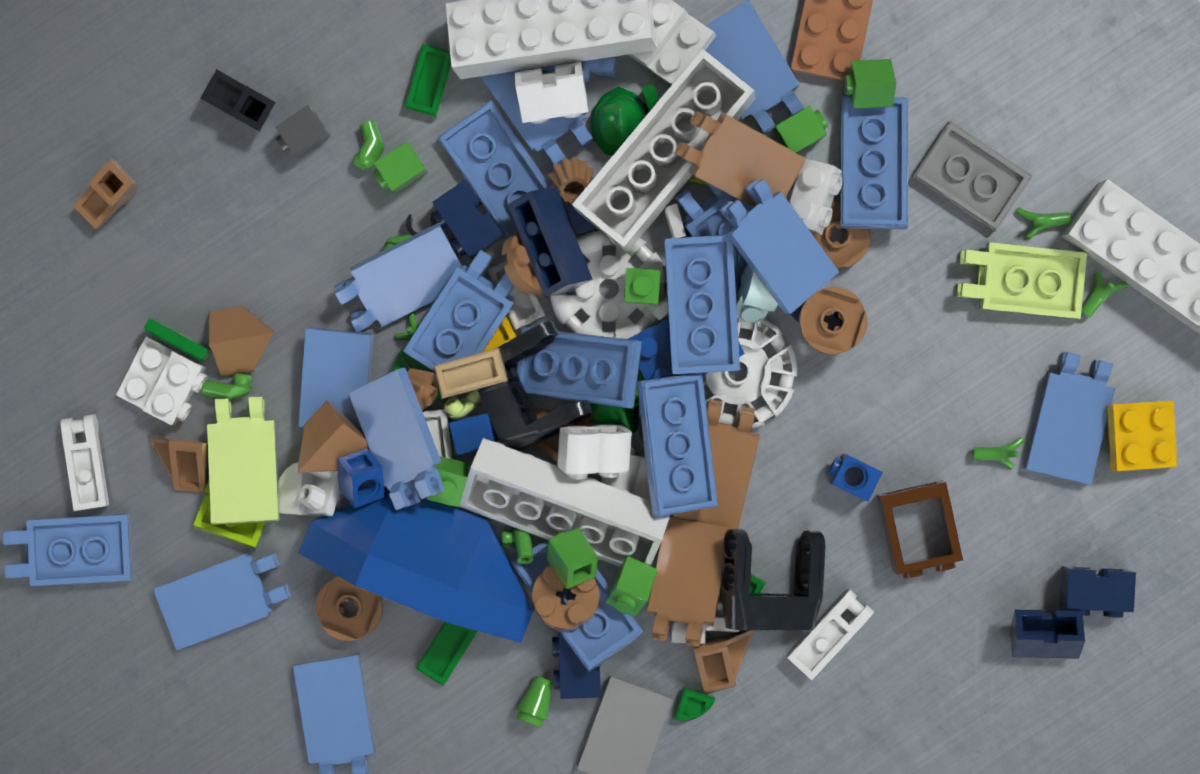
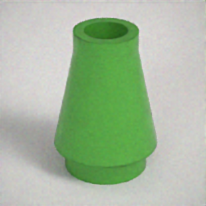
[516,676,554,727]

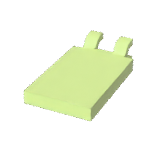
[956,242,1087,319]
[207,397,279,525]

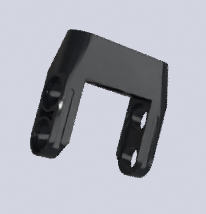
[477,321,593,451]
[720,529,826,630]

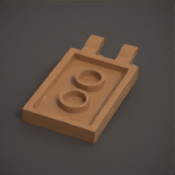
[674,111,806,207]
[673,399,760,529]
[647,517,732,648]

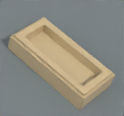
[434,348,508,398]

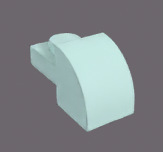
[736,264,778,326]

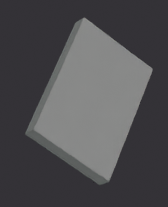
[912,121,1033,232]
[577,675,673,774]

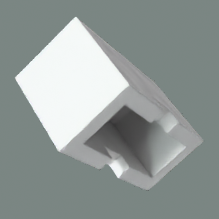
[515,61,589,124]

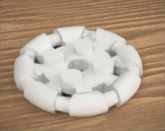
[550,230,667,339]
[703,317,798,430]

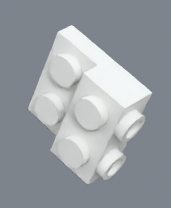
[628,0,716,85]
[786,159,842,235]
[116,336,207,426]

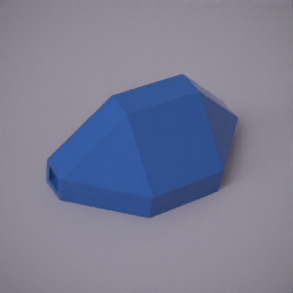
[298,490,535,643]

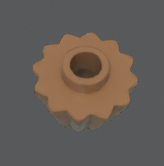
[549,157,594,204]
[407,368,438,411]

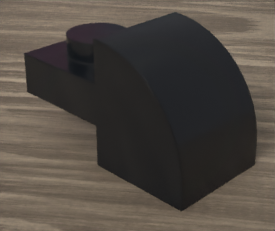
[200,69,276,132]

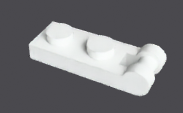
[61,414,109,511]
[787,589,874,680]

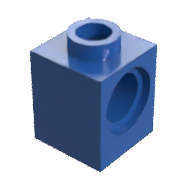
[449,413,498,455]
[337,448,384,509]
[827,453,883,502]

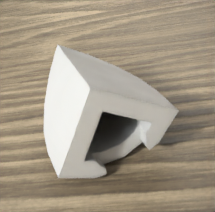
[278,462,321,517]

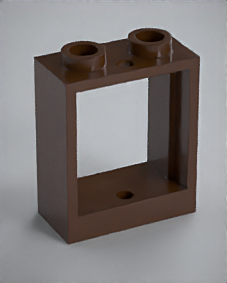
[877,480,963,579]

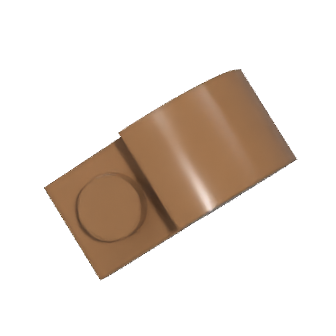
[72,159,139,229]

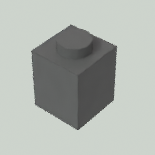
[275,105,331,158]

